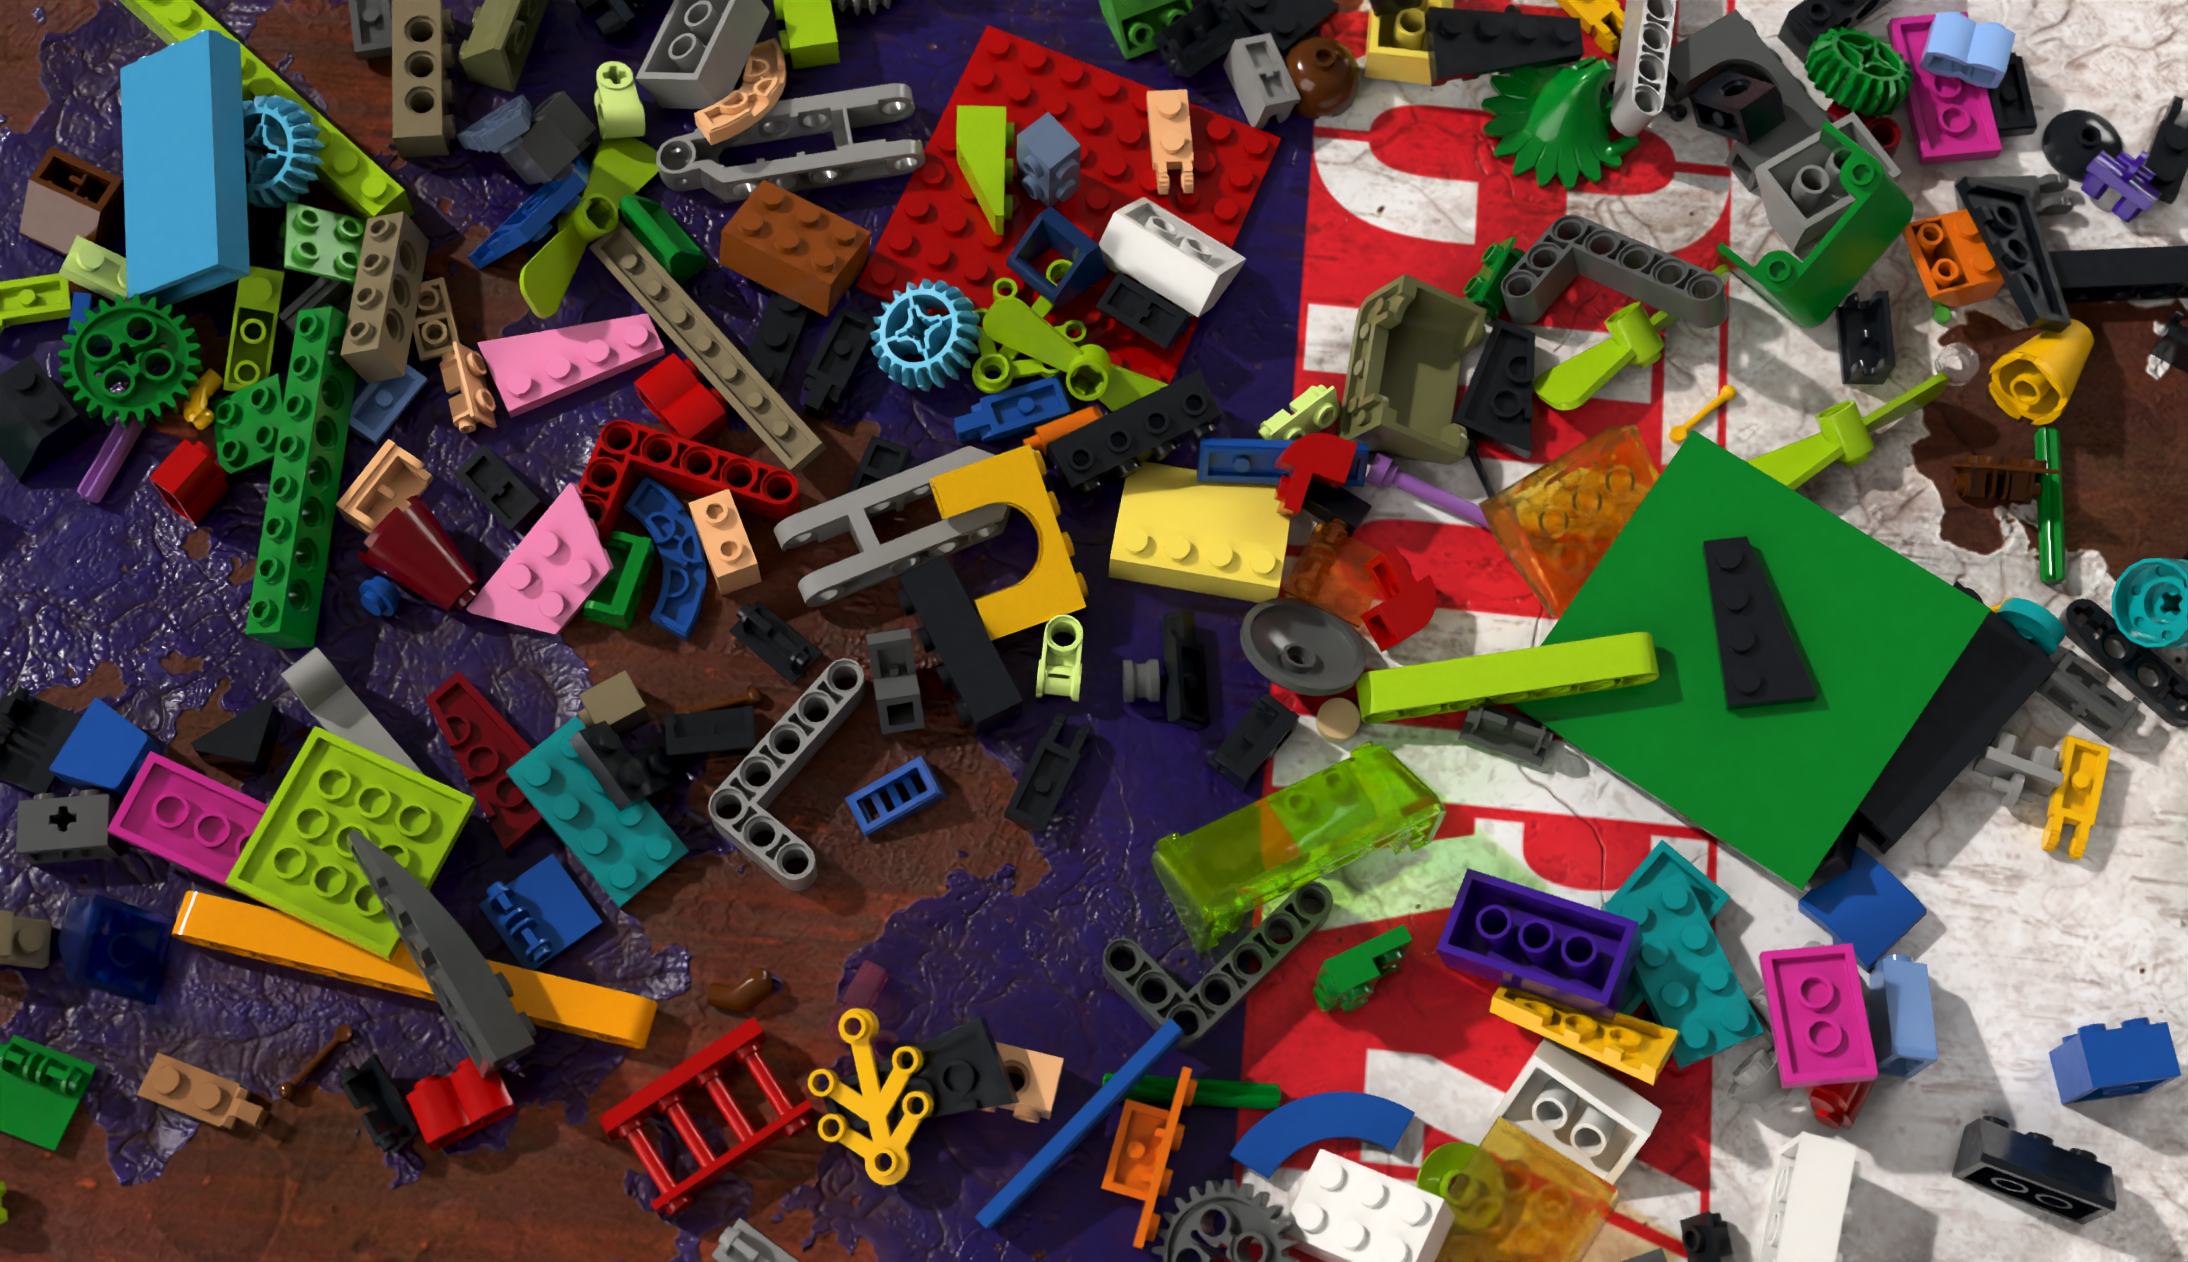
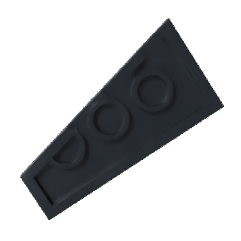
[1955,176,2072,333]

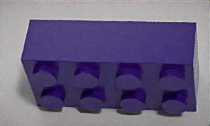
[1436,868,1643,1021]

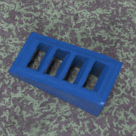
[845,756,947,837]

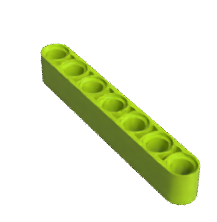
[1356,632,1660,723]

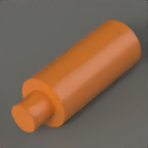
[1022,404,1103,456]

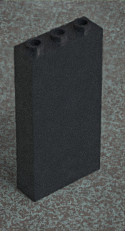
[1849,581,2057,855]

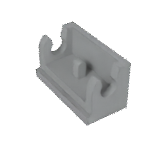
[1223,33,1301,129]

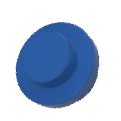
[359,576,401,616]

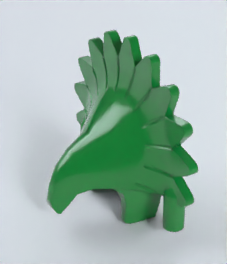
[1481,55,1639,191]

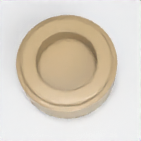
[1316,698,1361,743]

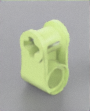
[594,61,645,139]
[1036,614,1083,702]

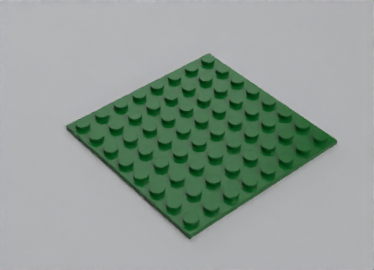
[1509,430,1991,892]

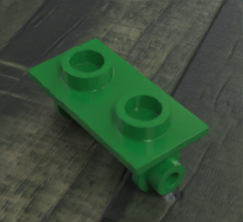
[1463,236,1525,322]

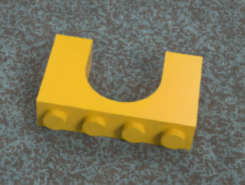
[928,444,1089,641]

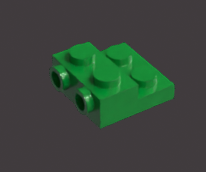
[1312,924,1412,1014]

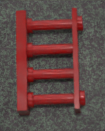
[597,1017,815,1217]

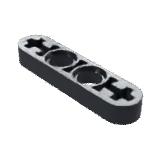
[2059,598,2188,727]

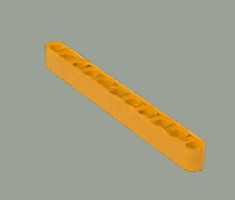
[171,891,658,1049]

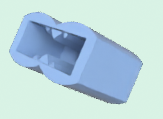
[1919,11,2016,88]

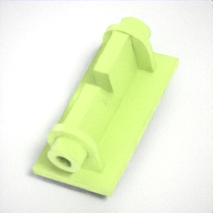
[1257,384,1341,441]

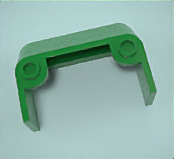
[1716,120,1913,328]

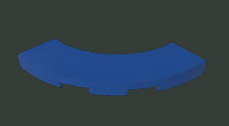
[623,475,707,642]
[1228,1092,1415,1182]

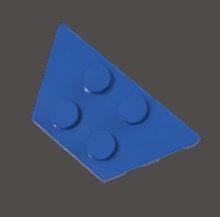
[467,153,590,269]

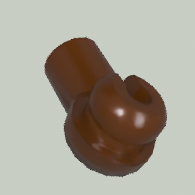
[707,967,773,1012]

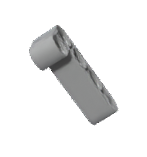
[280,647,424,775]

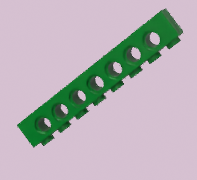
[245,306,357,649]

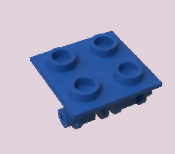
[478,853,603,971]

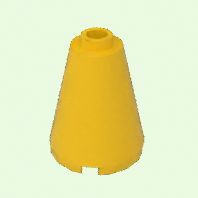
[1989,319,2094,426]

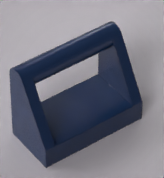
[1006,206,1108,308]

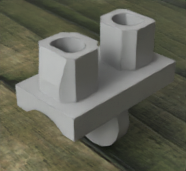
[1973,731,2064,809]

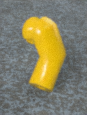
[183,368,224,430]

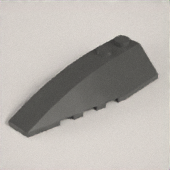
[346,830,537,1079]

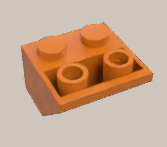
[1902,209,2005,308]

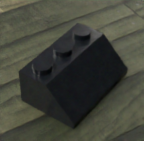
[1952,1116,2117,1225]

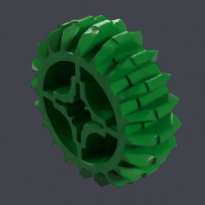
[1804,26,1914,117]

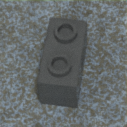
[16,789,121,864]

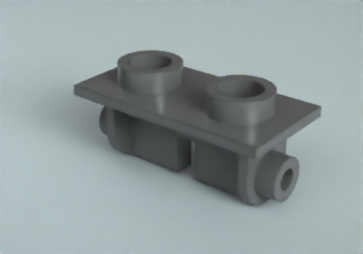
[1459,704,1554,767]

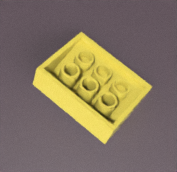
[1108,461,1290,603]

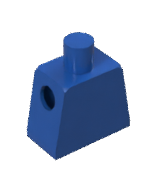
[49,697,160,801]

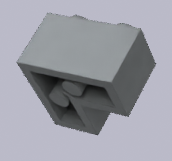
[499,91,596,185]

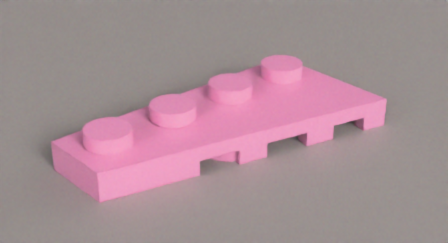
[477,313,665,418]

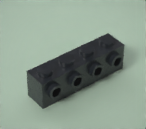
[1047,370,1222,497]
[895,555,1023,737]

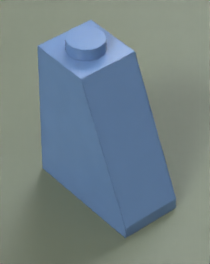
[1868,954,1938,1078]

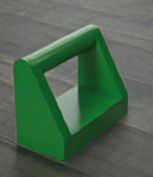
[619,194,708,286]

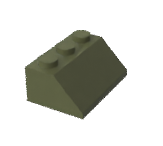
[459,0,549,92]

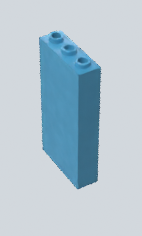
[120,29,250,309]

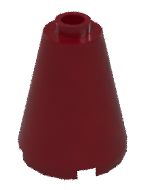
[357,495,479,612]

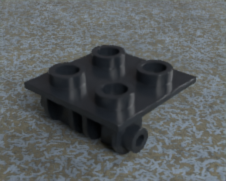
[0,685,82,794]

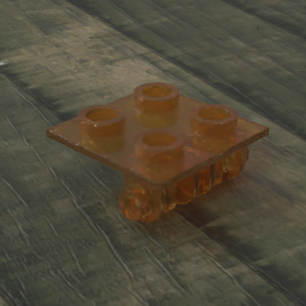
[1282,518,1382,628]

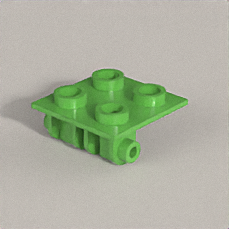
[278,201,367,284]

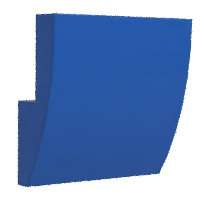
[1798,846,1927,971]

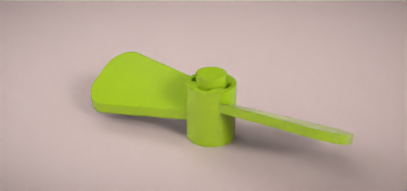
[519,137,659,319]
[1534,264,1731,410]
[982,296,1181,447]
[1746,372,1950,490]

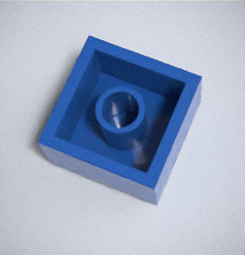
[2049,1017,2182,1105]

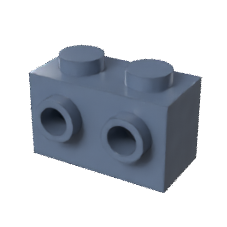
[1017,112,1081,208]

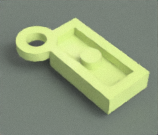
[58,235,146,306]

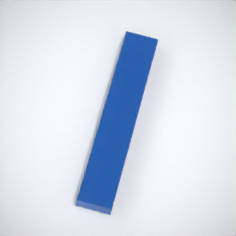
[975,1018,1185,1230]

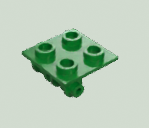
[211,373,285,479]
[0,1035,98,1152]

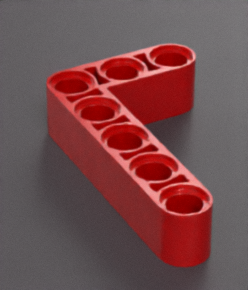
[579,419,801,543]

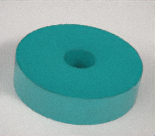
[1996,598,2066,655]

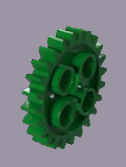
[58,293,203,429]

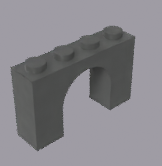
[1665,9,1832,192]

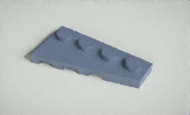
[456,94,532,154]

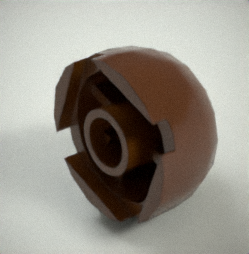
[1284,36,1359,119]

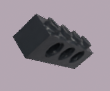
[1777,0,1892,64]

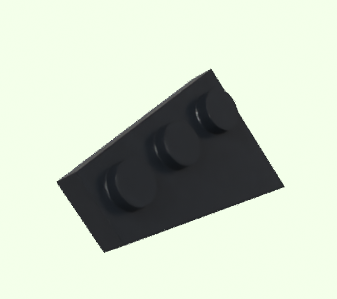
[1453,318,1535,459]

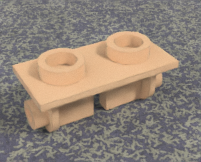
[439,342,497,433]

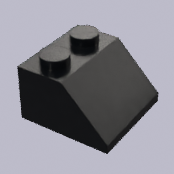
[0,355,93,484]

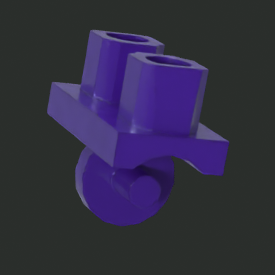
[2081,150,2162,223]

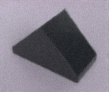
[190,698,284,776]

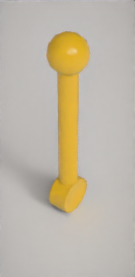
[1669,385,1737,444]

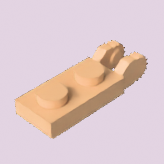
[1146,89,1194,195]

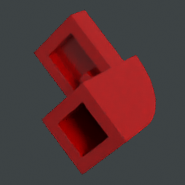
[1274,433,1358,518]
[1360,545,1436,652]

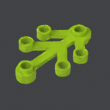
[972,259,1086,394]

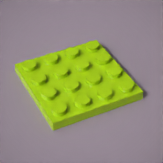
[225,726,477,961]

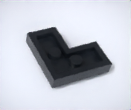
[568,721,682,812]

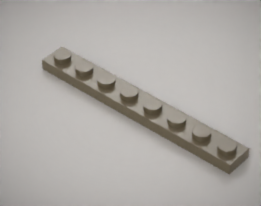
[589,221,826,476]

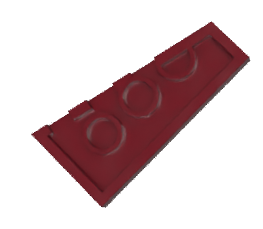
[425,671,546,855]

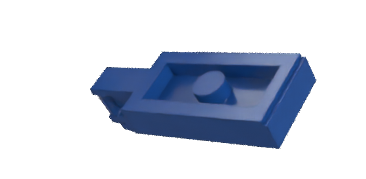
[954,375,1072,443]

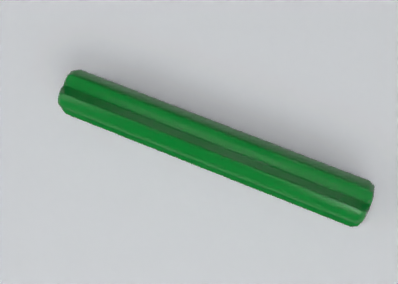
[2034,427,2066,585]
[1102,1073,1281,1110]

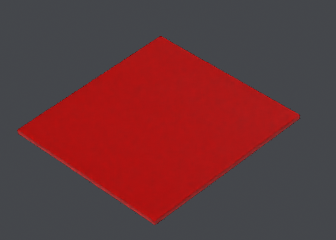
[856,25,1281,384]

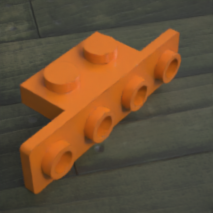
[1101,1066,1198,1249]

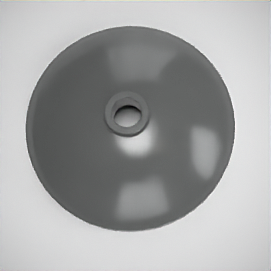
[1240,598,1366,696]

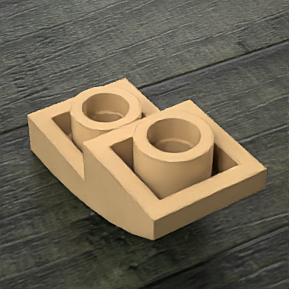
[413,277,461,361]

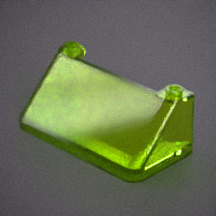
[1151,741,1446,954]

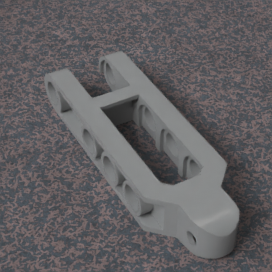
[656,83,925,202]
[774,446,1046,607]

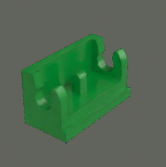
[583,531,656,631]

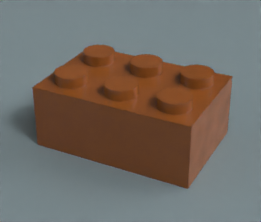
[719,179,871,317]

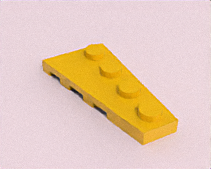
[1490,984,1679,1085]

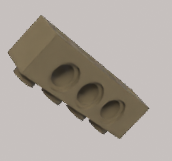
[392,0,456,158]
[341,211,429,383]

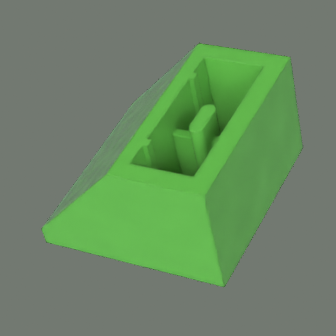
[1099,0,1193,60]

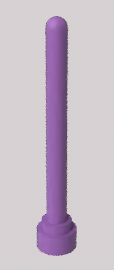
[1365,451,1556,555]

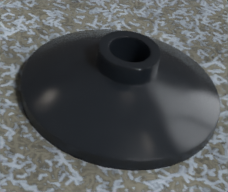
[2042,110,2122,182]

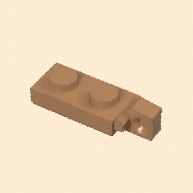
[137,1052,269,1130]

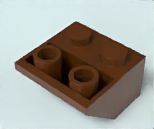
[19,146,125,257]

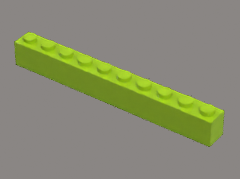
[119,0,414,220]

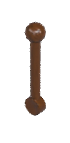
[674,688,763,714]
[278,1024,354,1100]

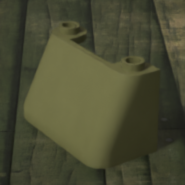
[1337,274,1486,465]

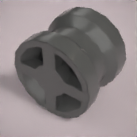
[1123,659,1160,703]

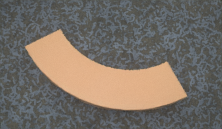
[694,38,787,145]

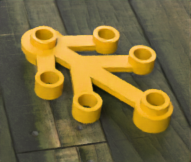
[808,1008,934,1185]

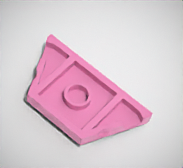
[466,482,614,635]

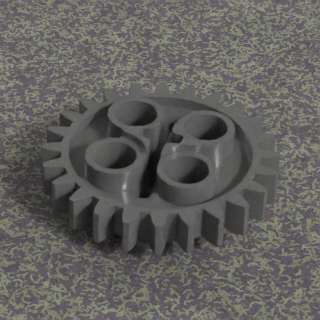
[1151,1179,1300,1262]

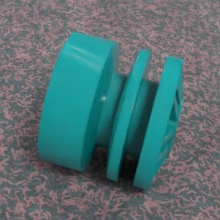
[2112,558,2188,648]

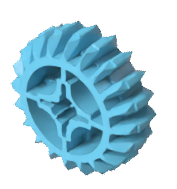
[243,95,325,208]
[870,278,982,392]

